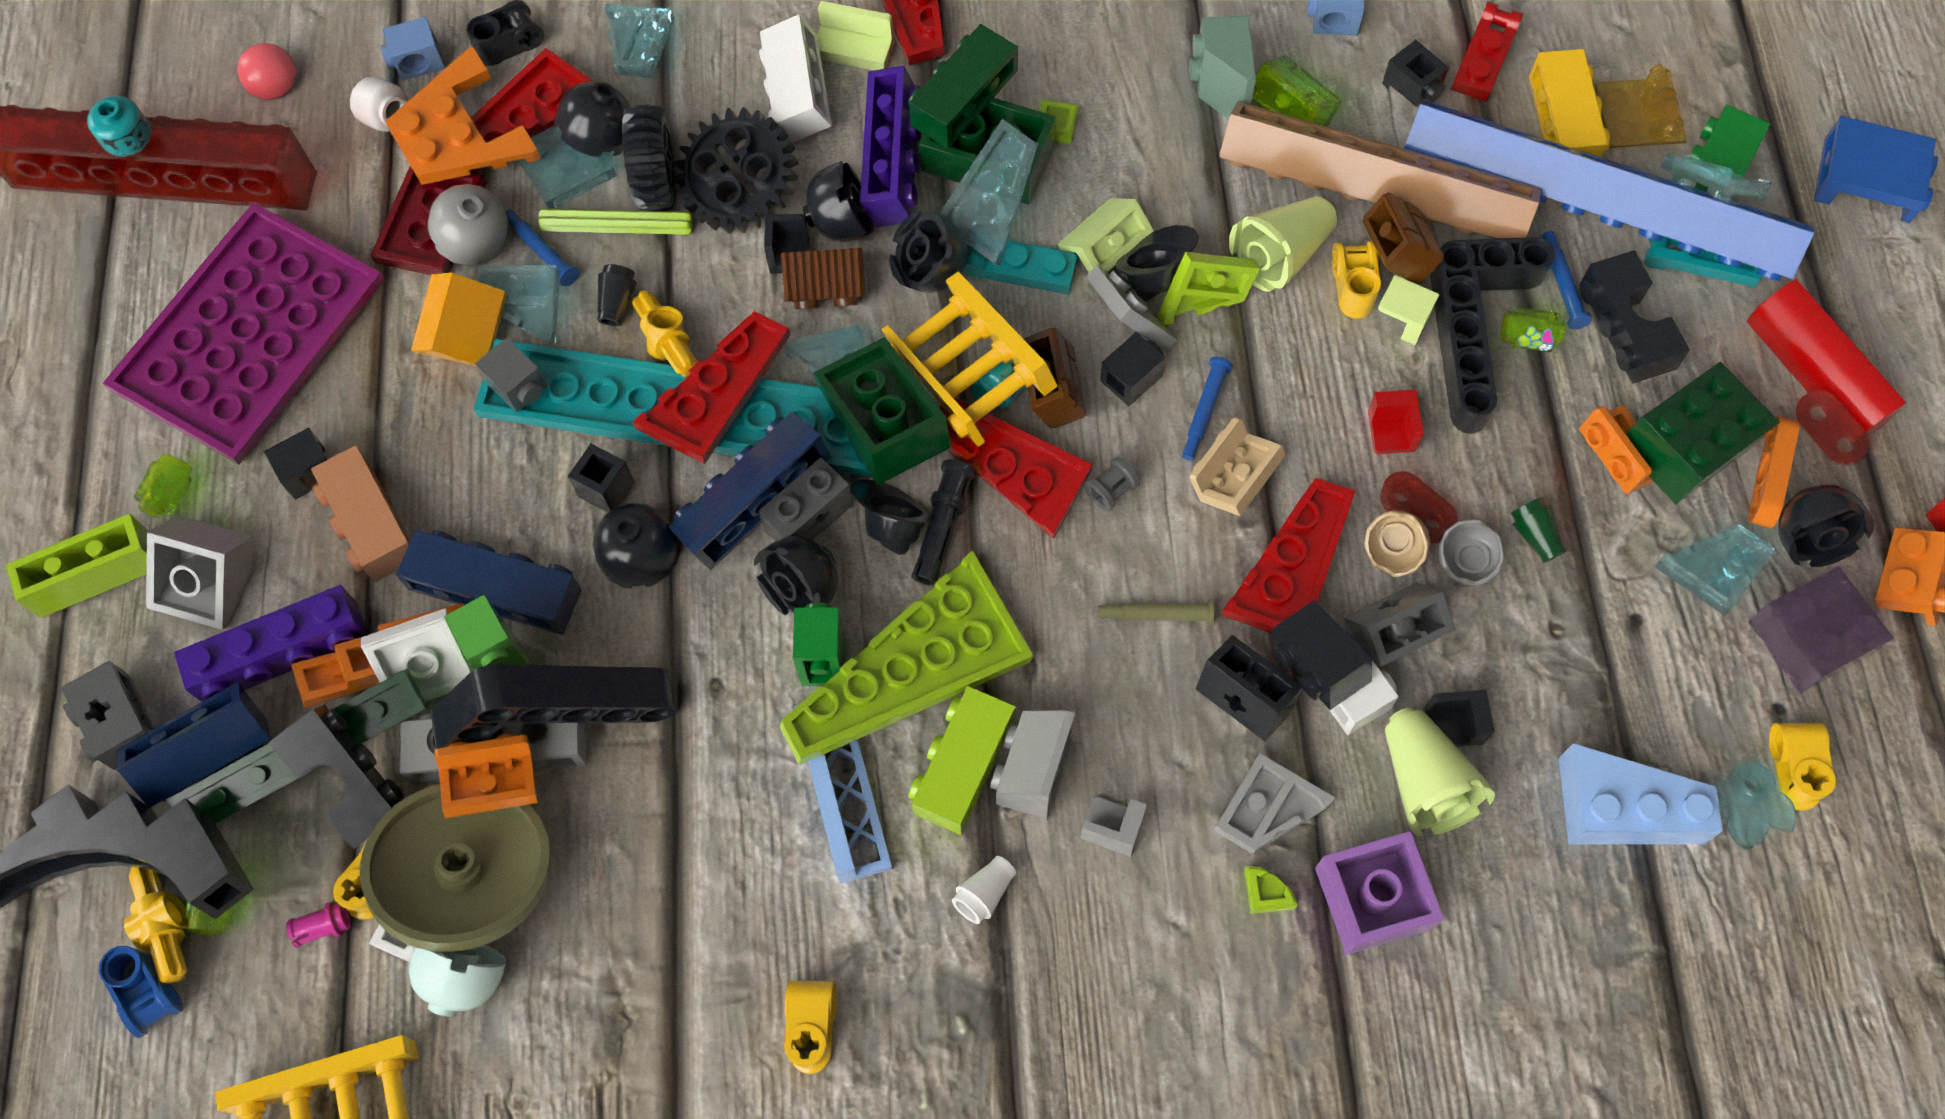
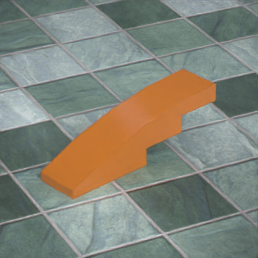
[291,603,464,709]

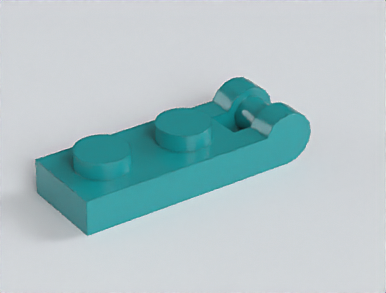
[963,231,1078,295]
[1644,236,1762,287]

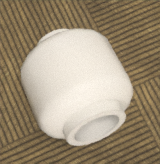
[350,76,408,132]

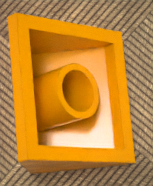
[411,273,508,366]

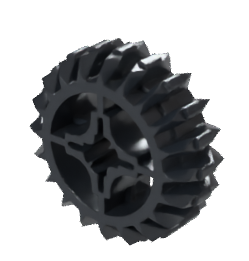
[622,104,676,211]

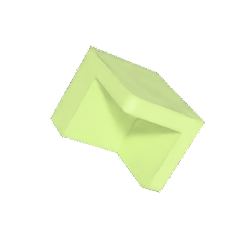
[1378,275,1439,345]

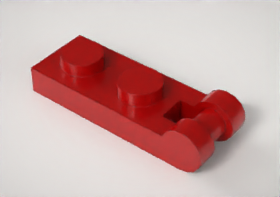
[1450,1,1524,102]

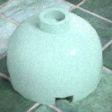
[408,945,506,1017]

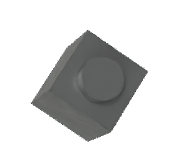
[475,338,548,413]

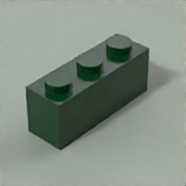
[908,24,1018,149]

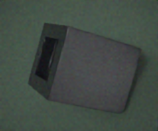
[764,214,809,274]
[264,427,327,500]
[1424,690,1495,747]

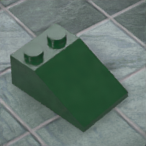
[813,337,951,485]

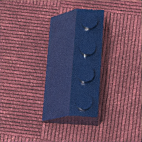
[669,411,831,570]

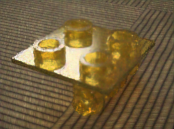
[1595,64,1687,148]

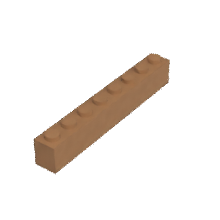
[1219,101,1541,239]

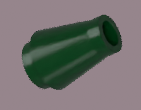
[1511,497,1567,563]

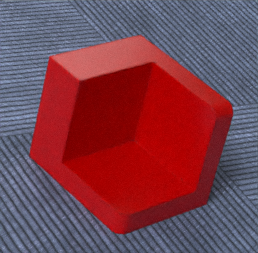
[1368,389,1423,454]

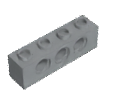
[400,714,587,785]

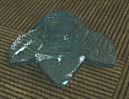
[1712,762,1796,850]

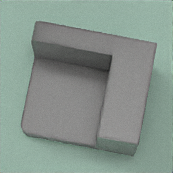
[1080,797,1147,856]

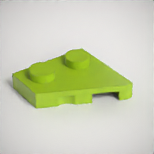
[1157,252,1260,325]

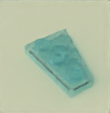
[939,119,1038,266]

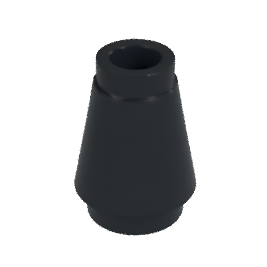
[597,264,637,327]

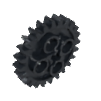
[674,107,799,234]

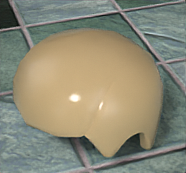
[1364,510,1431,577]

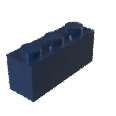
[117,682,270,808]

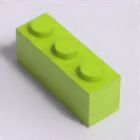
[5,513,149,618]
[908,686,1016,836]

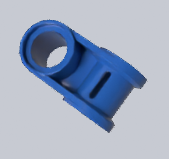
[99,946,183,1038]

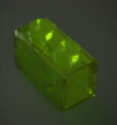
[1252,55,1342,127]

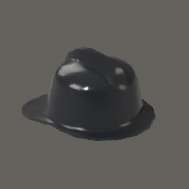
[1115,225,1199,301]
[850,480,934,555]

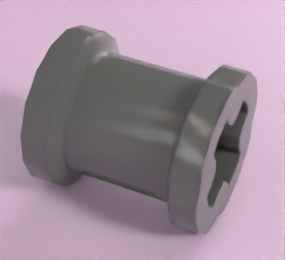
[1084,456,1140,511]

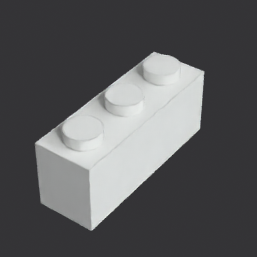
[759,14,832,143]

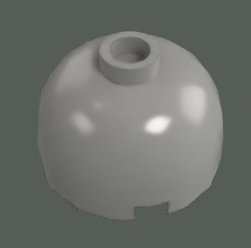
[427,184,509,266]

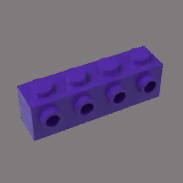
[860,66,921,227]
[174,585,369,702]

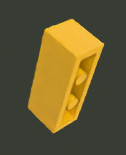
[1529,49,1610,157]

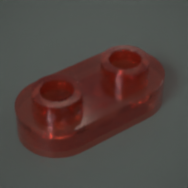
[1796,391,1869,466]
[1380,471,1458,543]

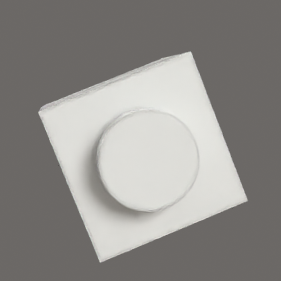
[1330,661,1399,736]

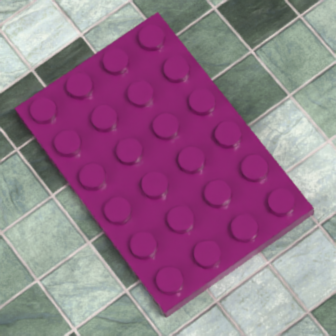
[103,202,385,465]

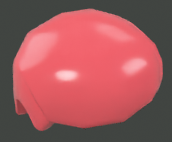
[237,42,298,100]

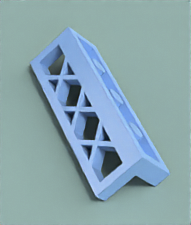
[794,705,892,884]

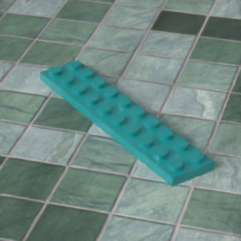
[473,339,872,477]

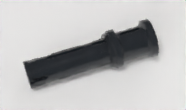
[911,459,978,586]

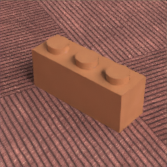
[310,445,411,582]

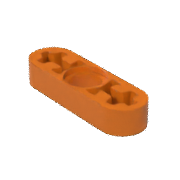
[1747,416,1800,529]

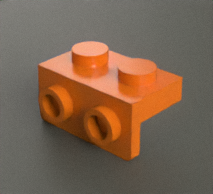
[1579,405,1655,495]
[1875,527,1945,626]
[435,734,538,819]

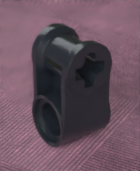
[466,0,544,66]

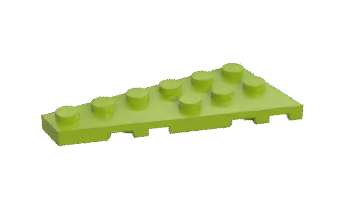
[780,550,1034,765]

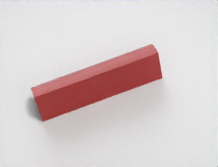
[1746,279,1906,444]

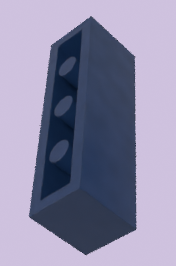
[396,530,582,635]

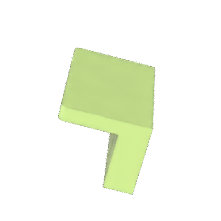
[817,1,895,71]
[1057,198,1154,273]

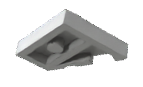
[1086,265,1178,351]
[1214,753,1335,854]

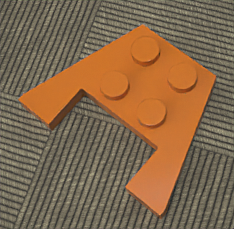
[385,46,541,185]

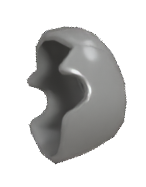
[1438,519,1505,587]

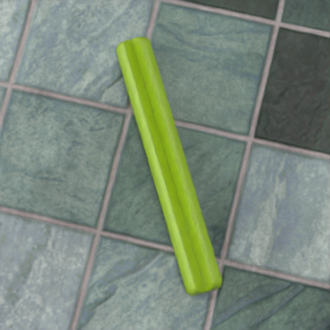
[538,208,693,235]

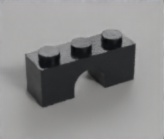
[1579,250,1690,384]
[269,704,405,849]

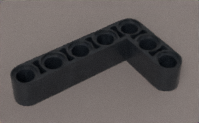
[1430,237,1555,434]
[430,664,676,749]

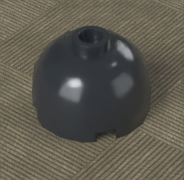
[553,81,631,157]
[803,161,874,243]
[889,211,968,293]
[1778,485,1875,568]
[592,503,678,589]
[754,535,838,616]

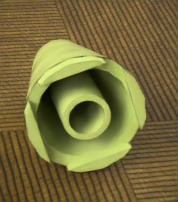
[1229,196,1337,292]
[1385,708,1495,836]

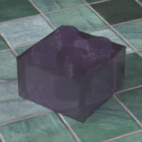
[1749,566,1894,694]

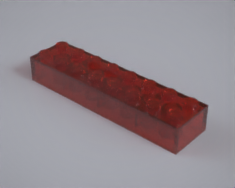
[0,105,317,211]

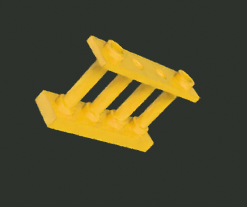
[881,271,1058,447]
[215,1035,419,1119]

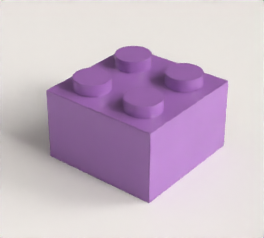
[1315,831,1444,955]

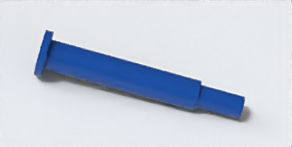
[506,209,580,286]
[1542,231,1592,329]
[1182,357,1233,461]

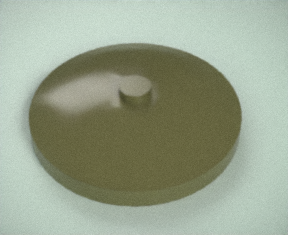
[360,784,551,952]

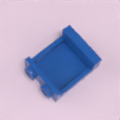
[1814,116,1938,223]

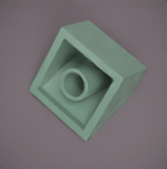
[1189,15,1256,119]

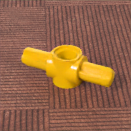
[632,290,697,377]
[124,867,190,984]

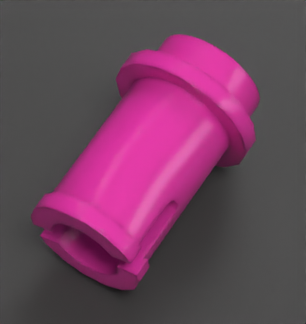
[286,901,351,947]

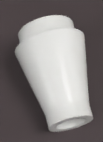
[952,856,1016,924]

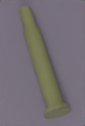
[1098,599,1214,625]

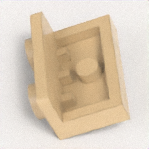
[1190,417,1286,516]

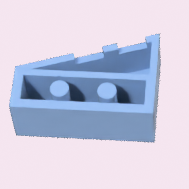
[1558,743,1723,844]

